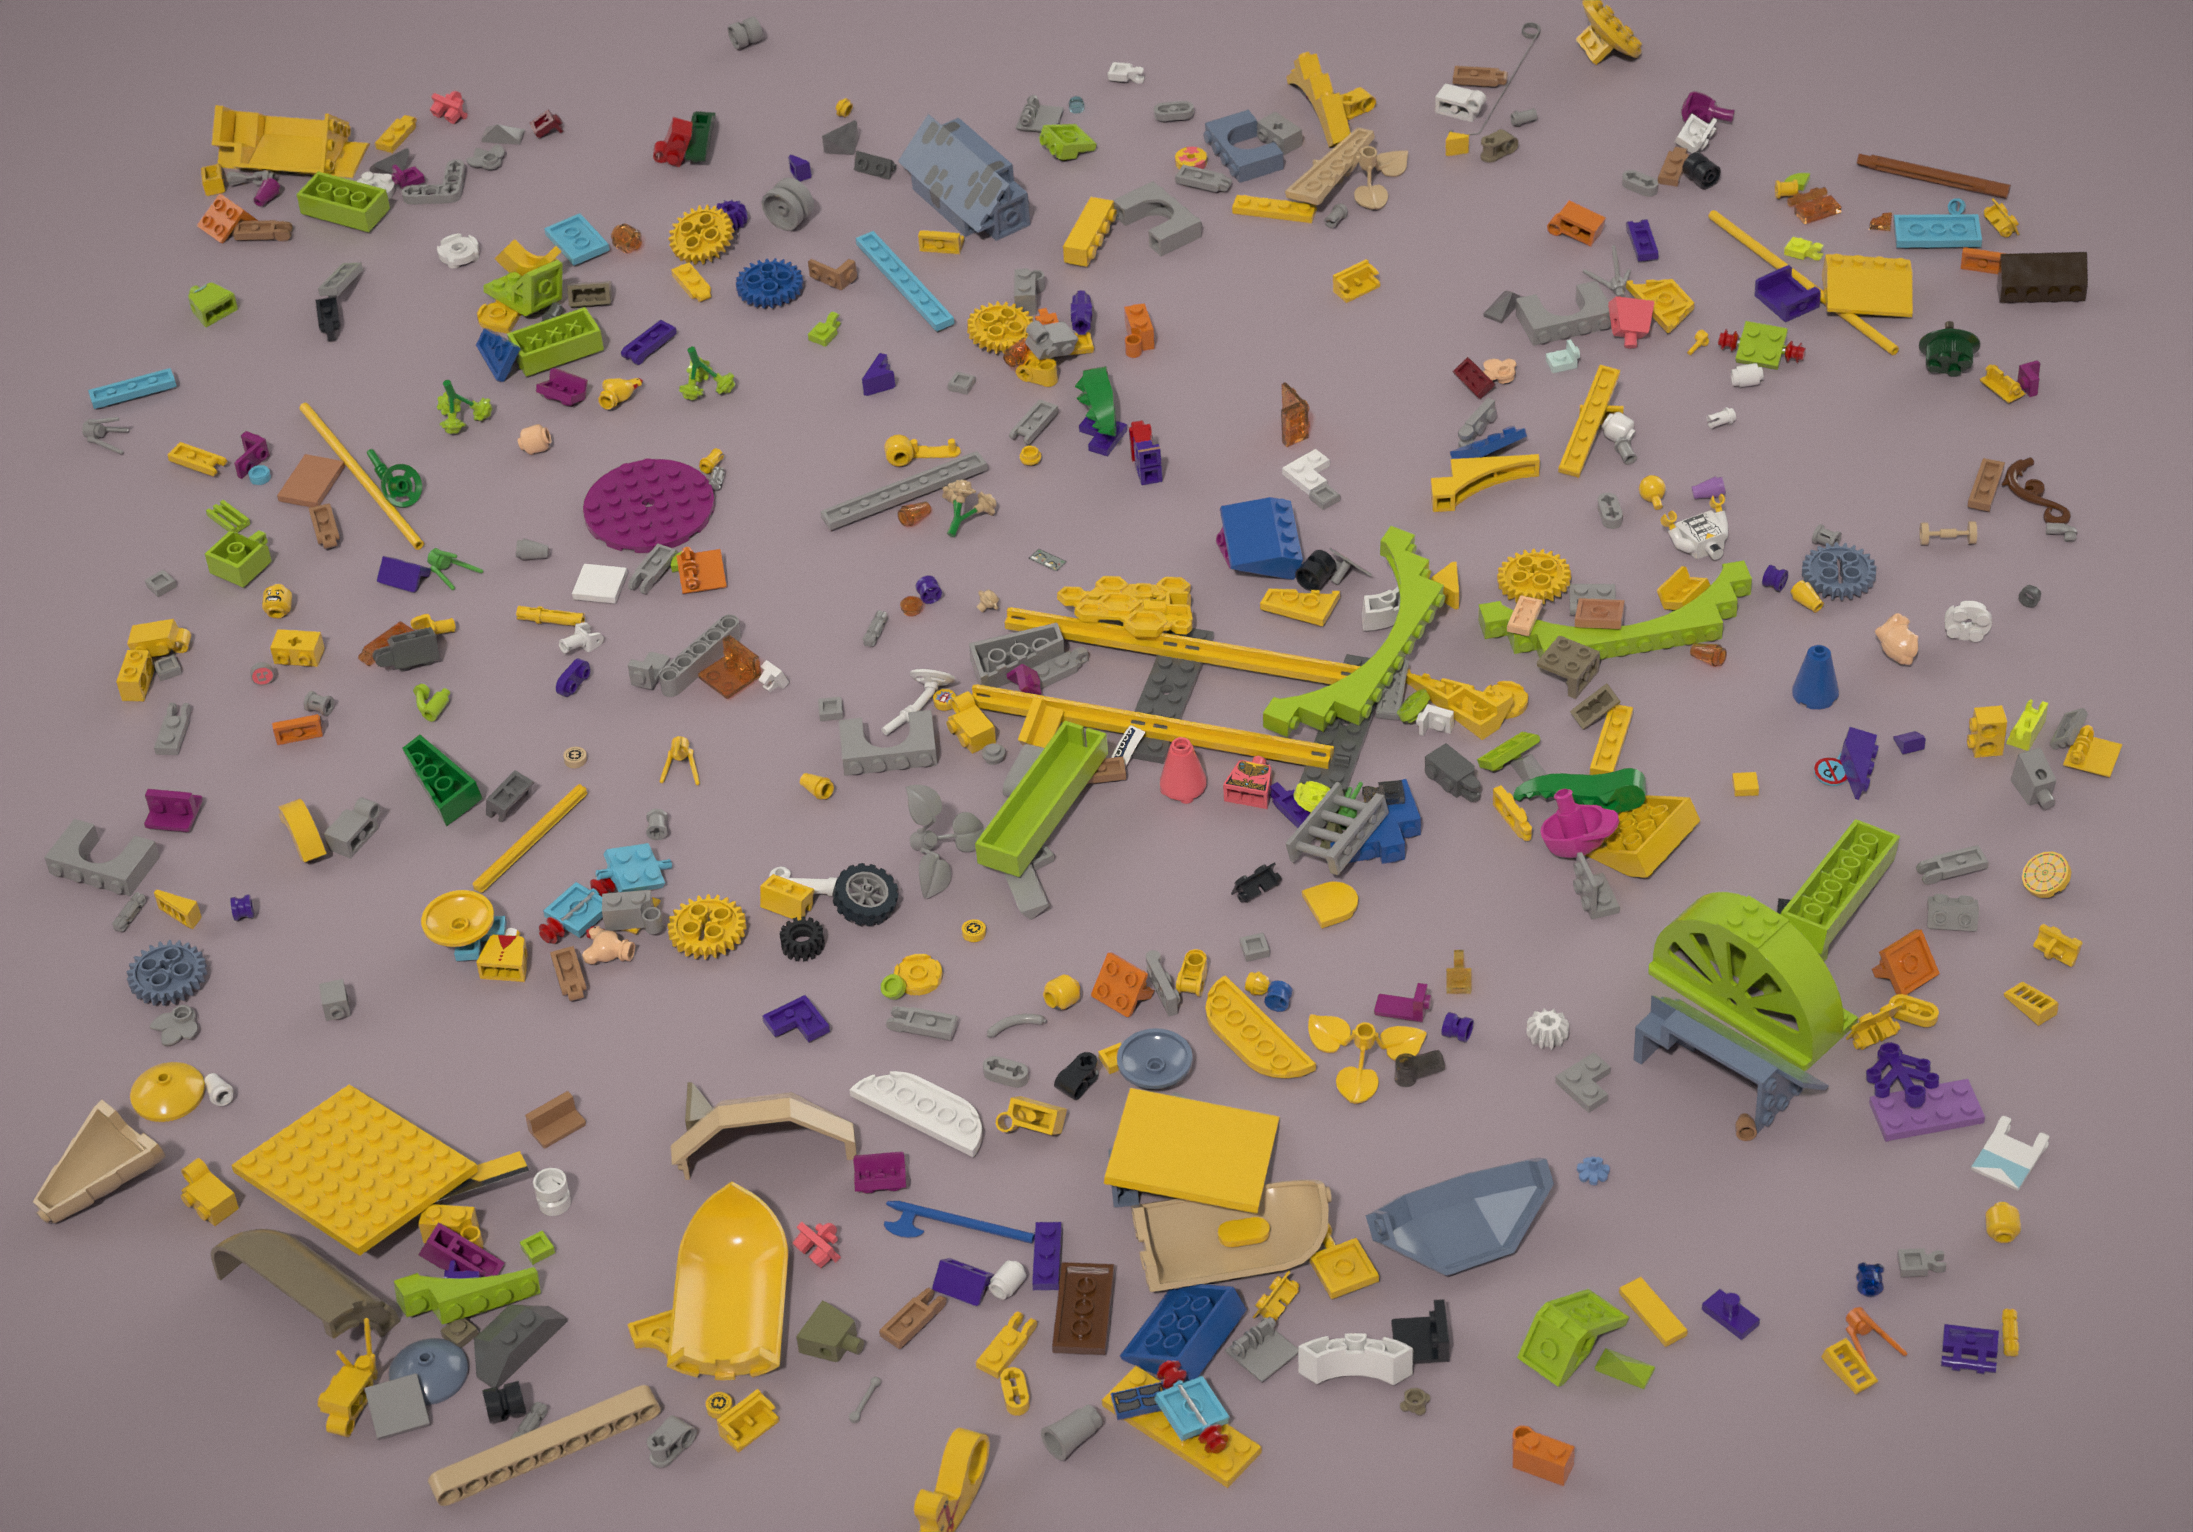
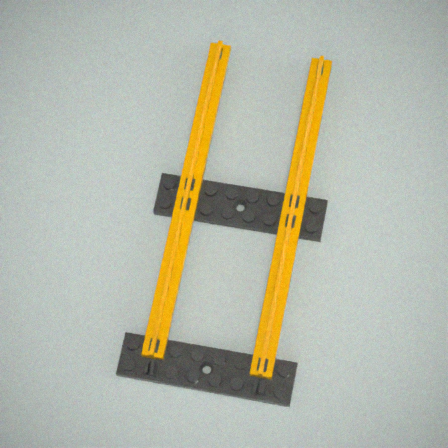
[972,607,1378,796]

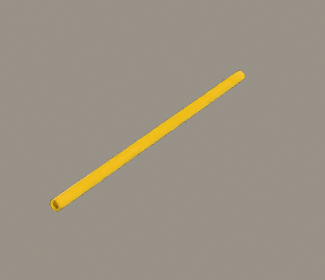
[1708,210,1899,355]

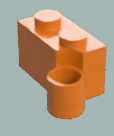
[1547,200,1606,246]
[1124,303,1155,358]
[1512,1425,1575,1486]

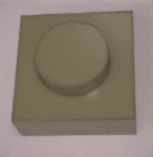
[440,1318,478,1348]

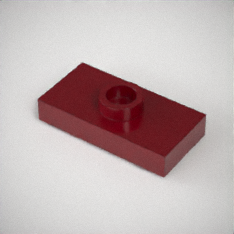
[1452,357,1496,399]

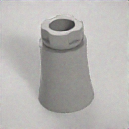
[1041,1405,1102,1460]

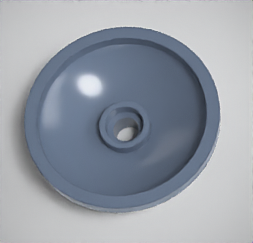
[1117,1028,1193,1089]
[389,1338,469,1405]

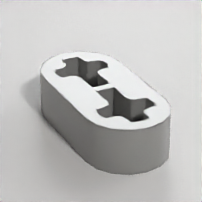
[1622,170,1658,197]
[1597,493,1623,529]
[983,1056,1029,1088]

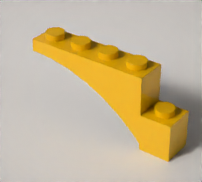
[1431,454,1540,512]

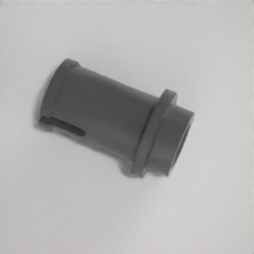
[542,303,563,321]

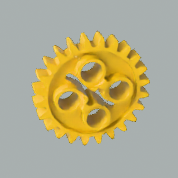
[668,205,735,265]
[967,301,1033,354]
[1497,548,1571,604]
[667,894,747,960]

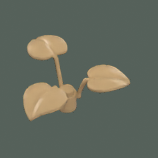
[1313,146,1408,209]

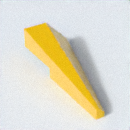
[1406,669,1513,740]

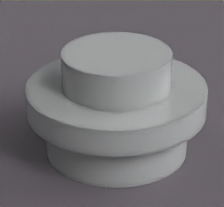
[982,744,1005,765]

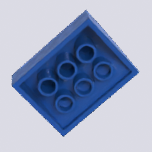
[1220,497,1303,580]
[1120,1284,1247,1383]

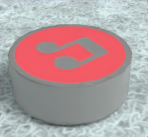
[250,662,274,685]

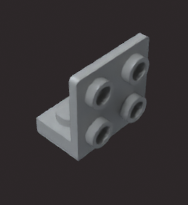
[1573,852,1620,920]

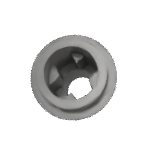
[516,538,549,560]

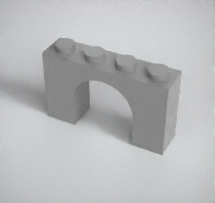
[1113,181,1202,257]
[1516,281,1612,346]
[839,710,937,776]
[44,819,160,896]

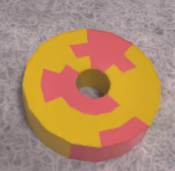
[1175,147,1207,170]

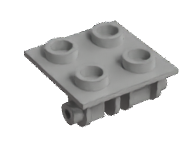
[1016,95,1064,131]
[1225,1317,1298,1382]

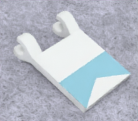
[1971,1116,2049,1191]

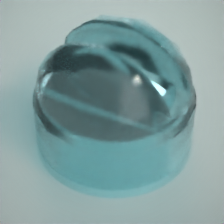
[1068,96,1085,113]

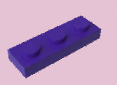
[1032,1222,1062,1290]

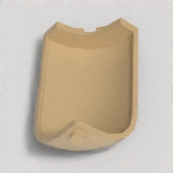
[1131,1180,1332,1292]

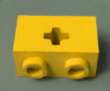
[270,629,325,667]

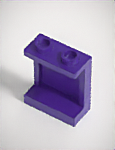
[1754,265,1821,323]

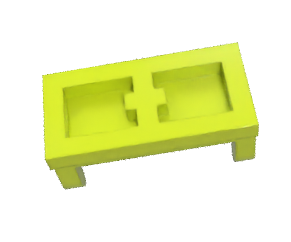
[2006,699,2048,751]

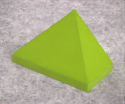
[1595,1348,1655,1389]

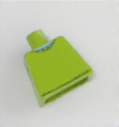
[188,282,238,328]

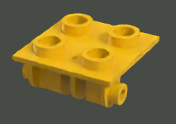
[2063,725,2123,777]
[1846,1002,1904,1050]

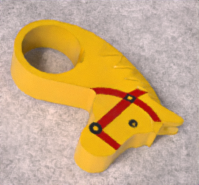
[914,1427,990,1532]

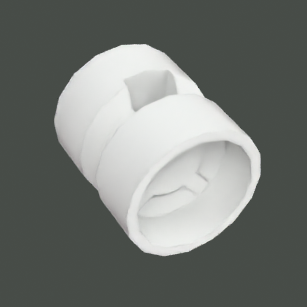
[533,1168,571,1216]

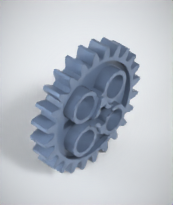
[1802,542,1877,600]
[127,940,207,1006]

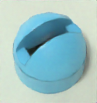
[1948,198,1966,214]

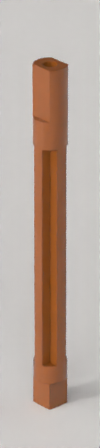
[1856,153,2011,199]

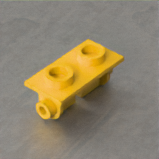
[1983,198,2020,237]
[1979,364,2025,403]
[1253,1271,1299,1322]

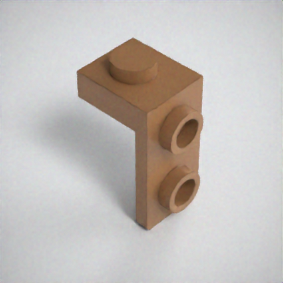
[808,259,857,291]

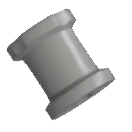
[1812,524,1842,547]
[304,691,334,716]
[646,809,668,840]

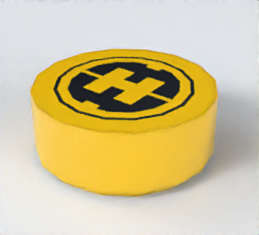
[962,919,986,942]
[705,1392,733,1419]

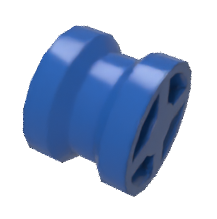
[1264,981,1293,1012]

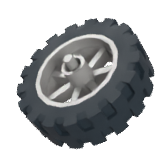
[832,863,899,926]

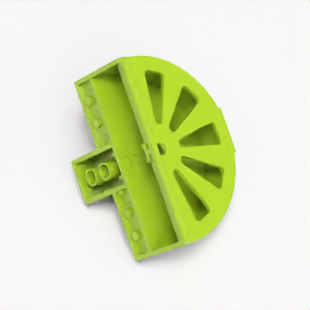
[1648,892,1858,1071]

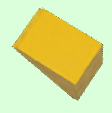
[1431,562,1459,609]

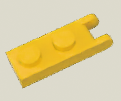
[167,442,227,476]

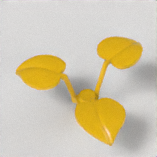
[1308,1014,1426,1104]

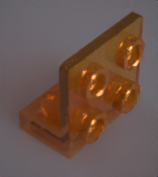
[1281,382,1310,447]
[698,635,762,699]

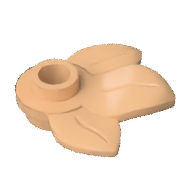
[1483,358,1517,384]

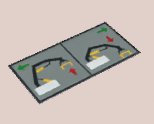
[1028,549,1067,572]

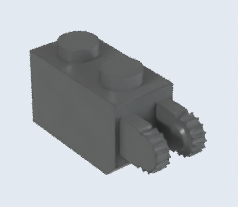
[372,627,440,670]
[1424,743,1481,802]

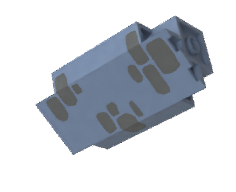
[898,114,1030,241]

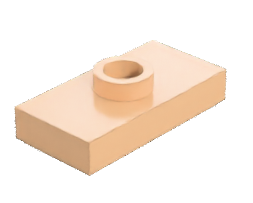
[1507,595,1542,636]

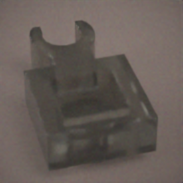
[1362,780,1405,805]

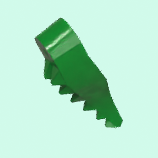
[1075,366,1116,437]
[1513,768,1646,813]

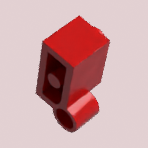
[653,117,692,167]

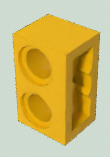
[116,650,155,701]
[1967,705,2007,758]

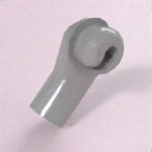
[2046,523,2078,542]

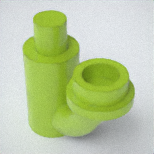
[413,684,450,722]

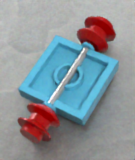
[539,878,616,944]
[1155,1360,1229,1454]

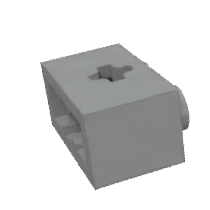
[1257,112,1302,155]

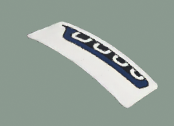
[1111,725,1145,768]

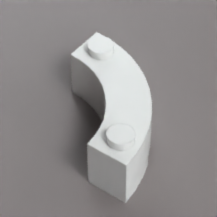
[1361,586,1400,631]
[1298,1333,1413,1385]

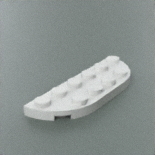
[850,1071,982,1157]

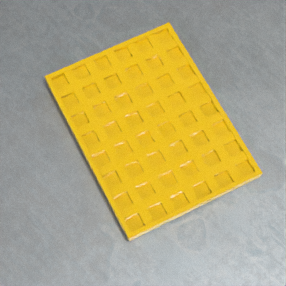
[231,1084,478,1256]

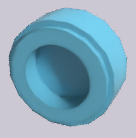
[248,465,271,485]

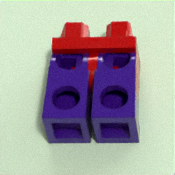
[1129,420,1163,486]

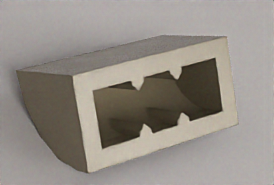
[567,281,612,307]

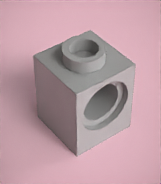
[319,979,351,1021]

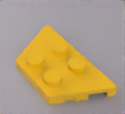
[1626,279,1694,333]

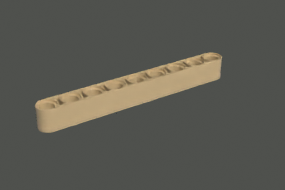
[428,1385,661,1506]

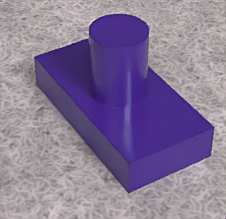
[1702,1289,1760,1340]

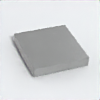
[364,1373,430,1440]

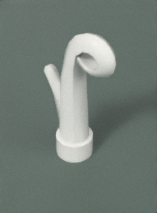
[769,866,837,897]

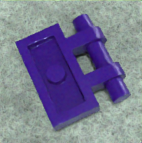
[1941,1324,1999,1374]

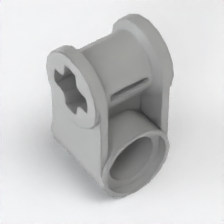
[647,1415,696,1468]

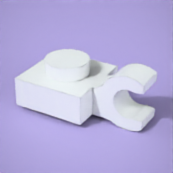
[1108,62,1145,84]

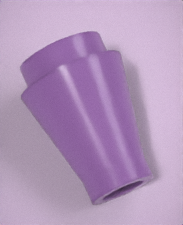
[1692,476,1726,499]

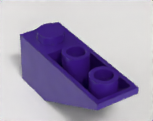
[1840,727,1879,800]

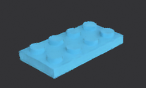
[1893,214,1982,248]

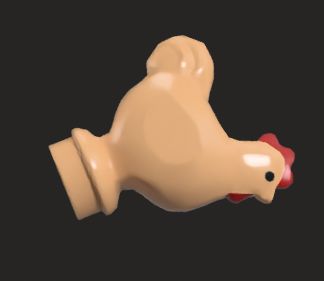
[582,926,635,964]

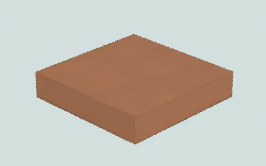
[1575,598,1625,629]

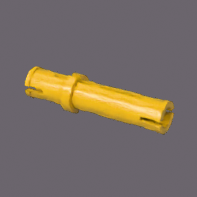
[516,605,585,626]

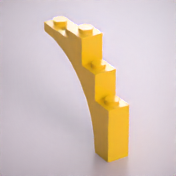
[1286,52,1351,147]

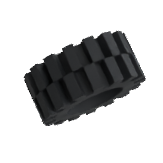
[779,917,825,962]

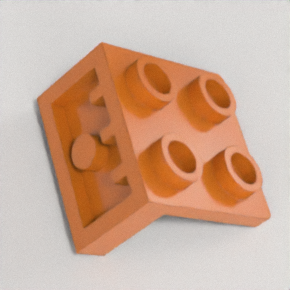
[197,193,258,244]

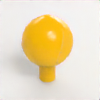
[1639,475,1666,510]

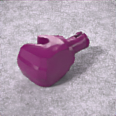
[1681,91,1735,124]

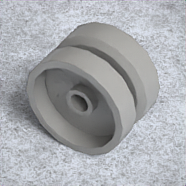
[761,177,814,231]

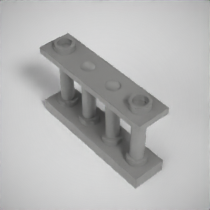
[1286,782,1389,875]

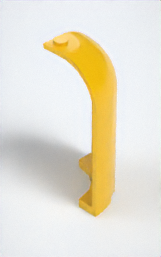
[667,1181,788,1380]

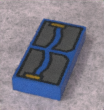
[1111,1382,1165,1420]

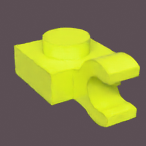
[1784,237,1823,261]

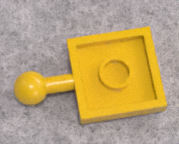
[1309,1223,1379,1299]

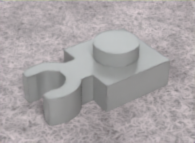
[1897,1248,1946,1277]

